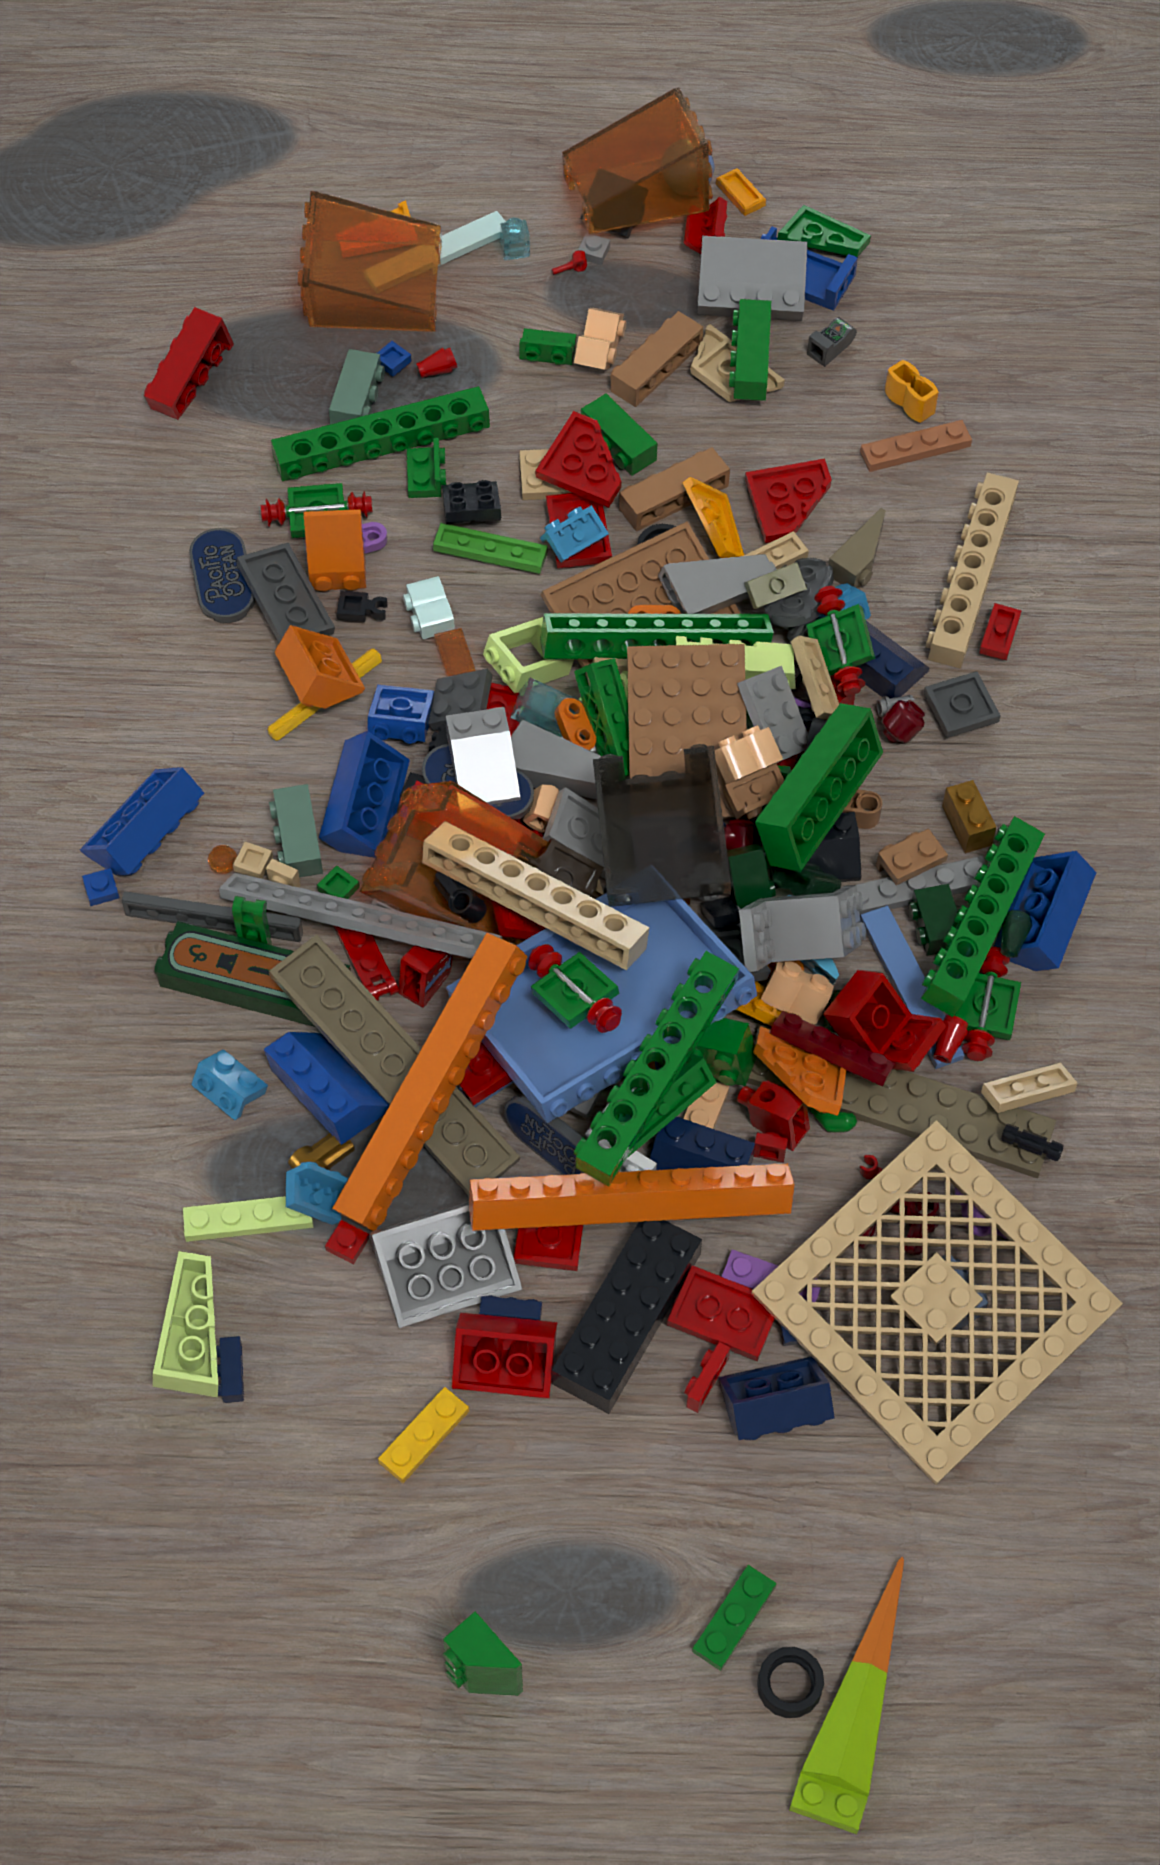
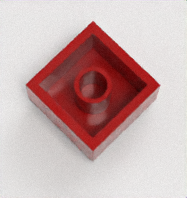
[823,970,912,1055]

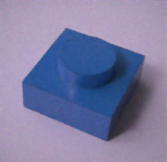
[377,341,412,376]
[82,868,120,906]

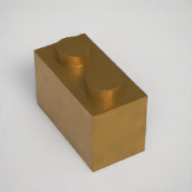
[942,780,997,854]

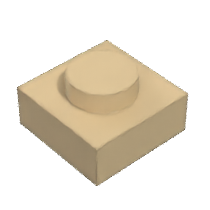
[233,842,273,879]
[266,859,300,887]

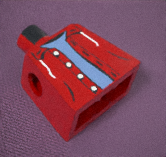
[398,945,453,1008]

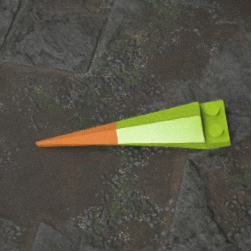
[789,1557,904,1835]

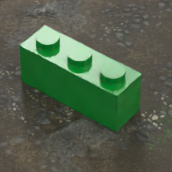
[581,393,658,476]

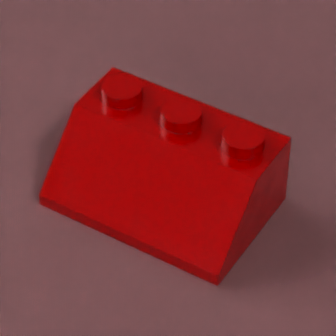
[452,1312,558,1399]

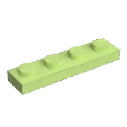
[183,1196,313,1242]

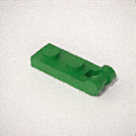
[232,896,272,945]

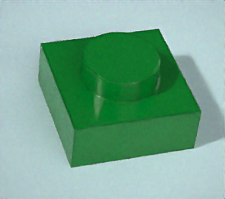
[317,865,360,899]

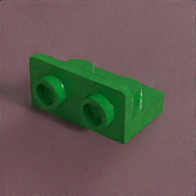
[519,328,577,365]
[407,438,446,498]

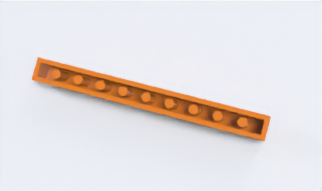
[332,933,528,1231]
[469,1163,795,1231]

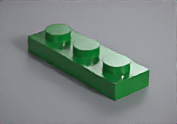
[692,1565,777,1671]

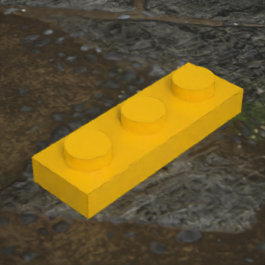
[378,1387,470,1483]

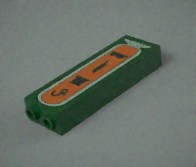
[154,921,351,1027]

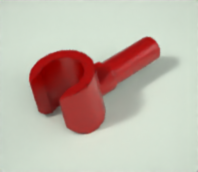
[552,250,587,275]
[860,1155,883,1179]

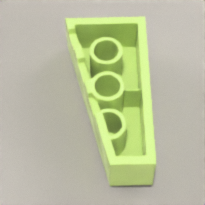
[676,636,796,689]
[153,1251,218,1398]

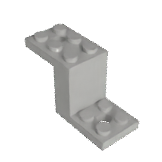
[739,885,866,972]

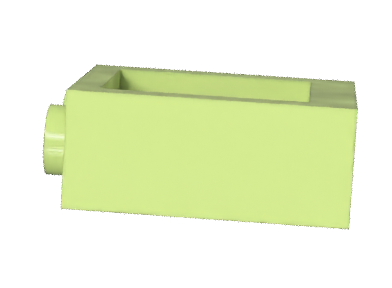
[483,617,574,693]

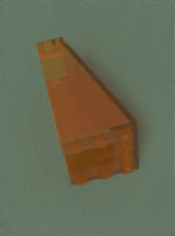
[562,87,713,234]
[298,191,442,332]
[360,781,548,945]

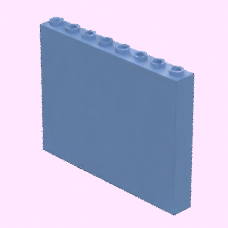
[446,866,757,1123]

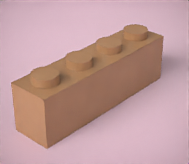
[610,311,703,407]
[619,447,730,532]

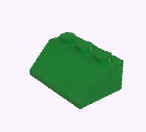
[443,1611,523,1696]

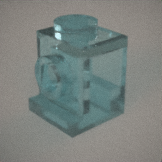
[500,217,530,260]

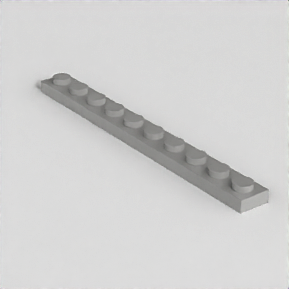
[702,856,986,933]
[219,872,502,959]

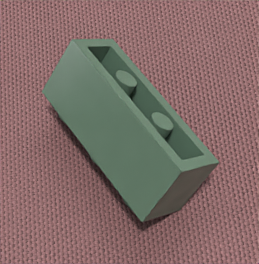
[329,349,385,424]
[269,784,323,877]

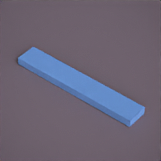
[860,905,965,1069]

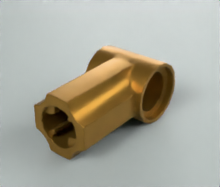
[288,1133,355,1170]

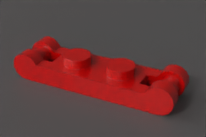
[333,925,399,1001]

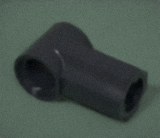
[433,871,487,924]

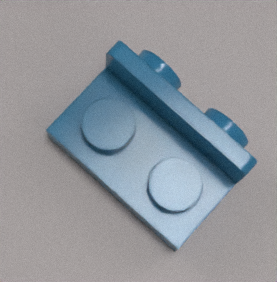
[540,505,609,563]

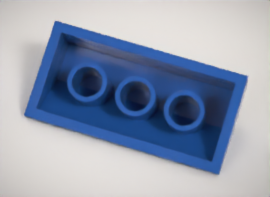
[319,731,410,859]
[80,767,204,875]
[994,851,1097,971]
[264,1032,390,1145]

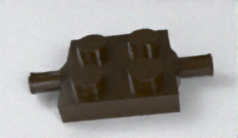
[517,839,605,899]

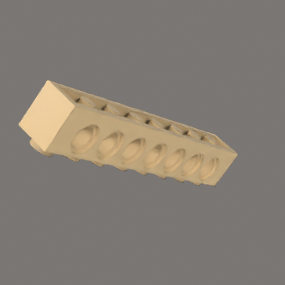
[925,473,1019,669]
[422,821,650,970]

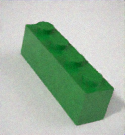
[729,299,772,401]

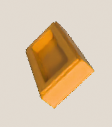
[716,168,766,216]

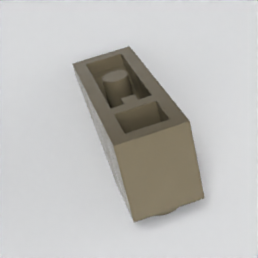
[828,508,886,589]

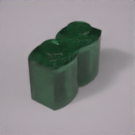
[772,862,842,896]

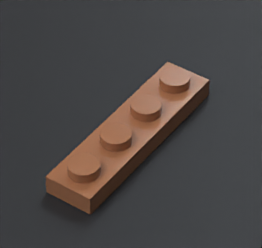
[860,420,972,472]

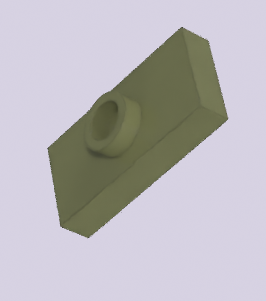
[744,562,807,609]

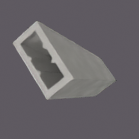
[658,554,776,614]
[511,720,617,800]

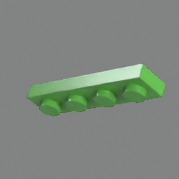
[433,523,548,574]

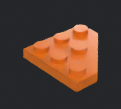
[753,1026,846,1116]

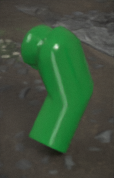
[810,1107,857,1132]

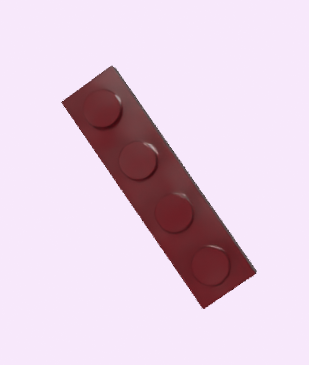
[770,1011,895,1087]

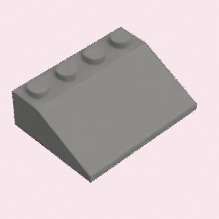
[697,236,807,321]
[369,1201,522,1328]

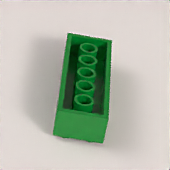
[755,703,883,872]

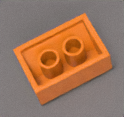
[275,625,365,709]

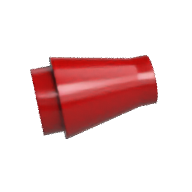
[416,347,458,378]
[933,1015,969,1063]

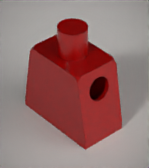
[737,1081,810,1152]

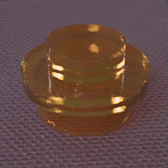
[208,845,237,874]

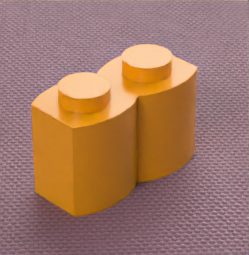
[885,360,939,423]

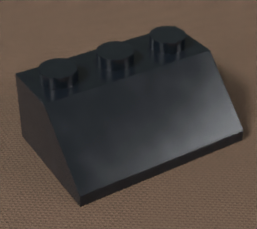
[770,812,862,889]

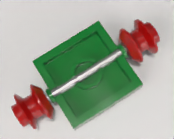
[261,483,373,538]
[806,586,875,696]
[528,944,622,1033]
[954,947,1022,1061]

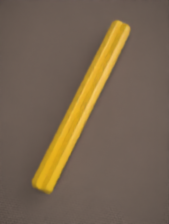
[267,648,382,741]

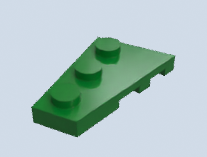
[777,205,871,257]

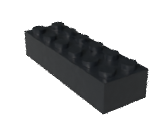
[551,1220,702,1414]

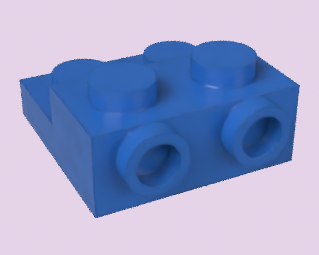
[368,684,434,744]

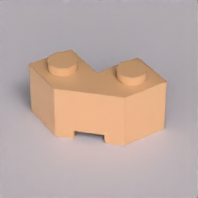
[574,308,626,370]

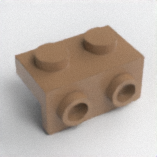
[722,763,785,820]
[876,828,948,886]

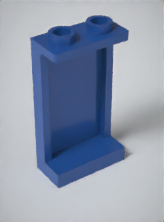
[760,226,858,311]

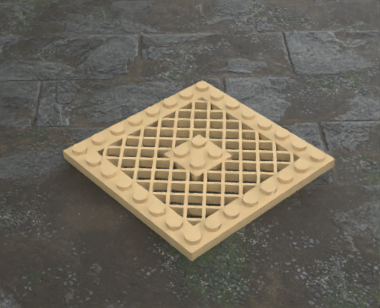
[751,1120,1123,1485]

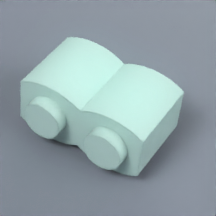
[403,576,455,639]

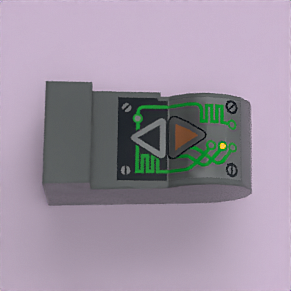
[807,317,857,367]

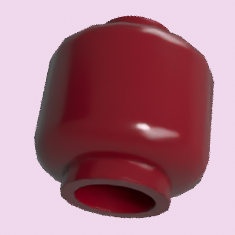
[882,700,925,743]

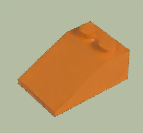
[304,509,366,591]

